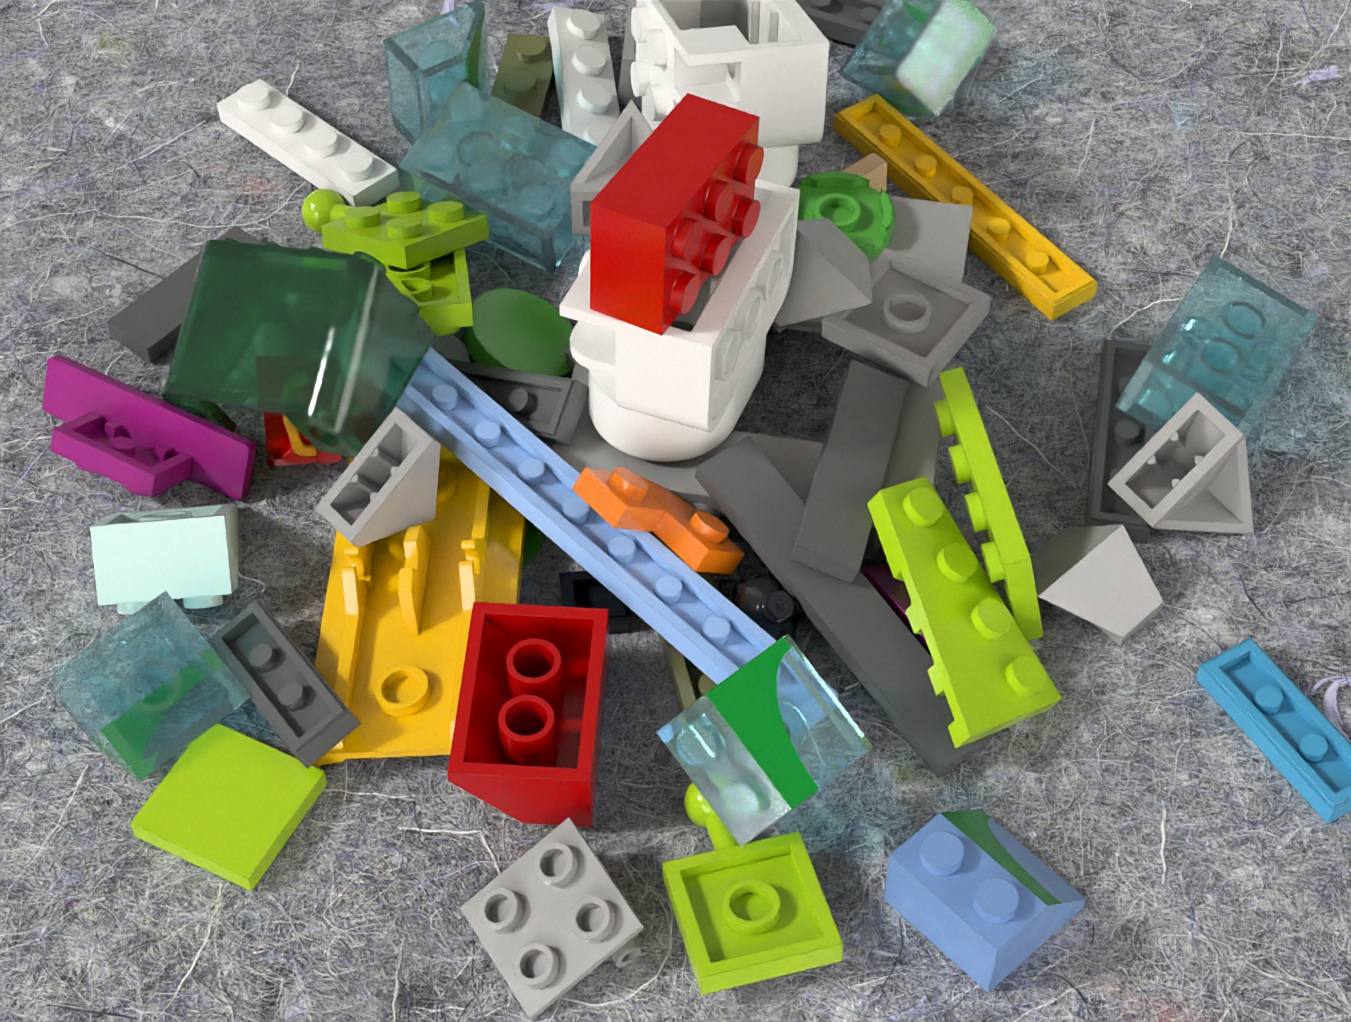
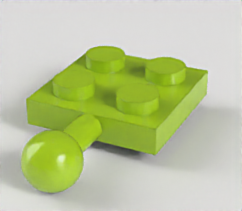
[302,189,489,270]
[662,774,843,995]

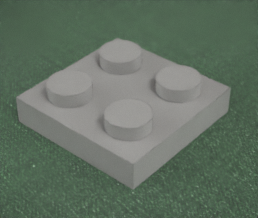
[821,248,991,388]

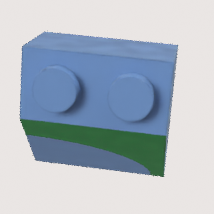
[883,809,1086,993]

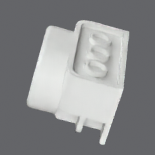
[630,0,829,187]
[560,179,800,462]

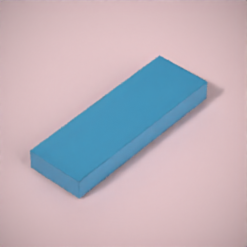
[1195,637,1351,824]

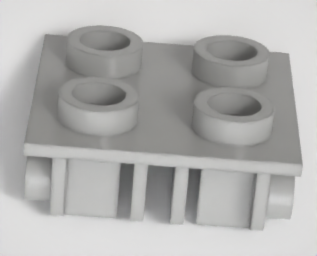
[460,817,645,1020]

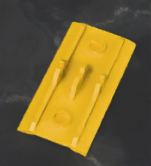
[312,438,527,766]

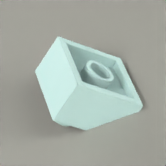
[90,503,239,614]

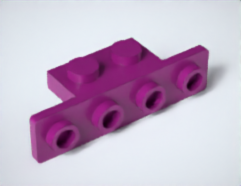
[42,354,256,500]

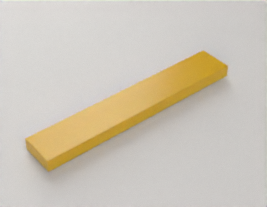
[833,93,1098,321]

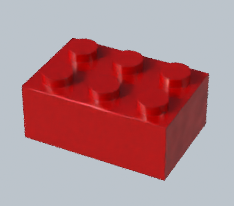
[590,93,764,336]

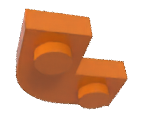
[572,467,745,574]

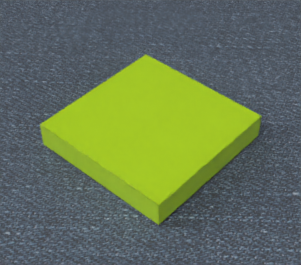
[130,719,327,891]

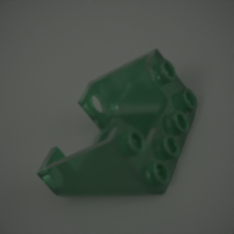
[162,238,436,457]

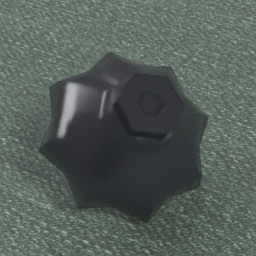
[731,573,804,645]

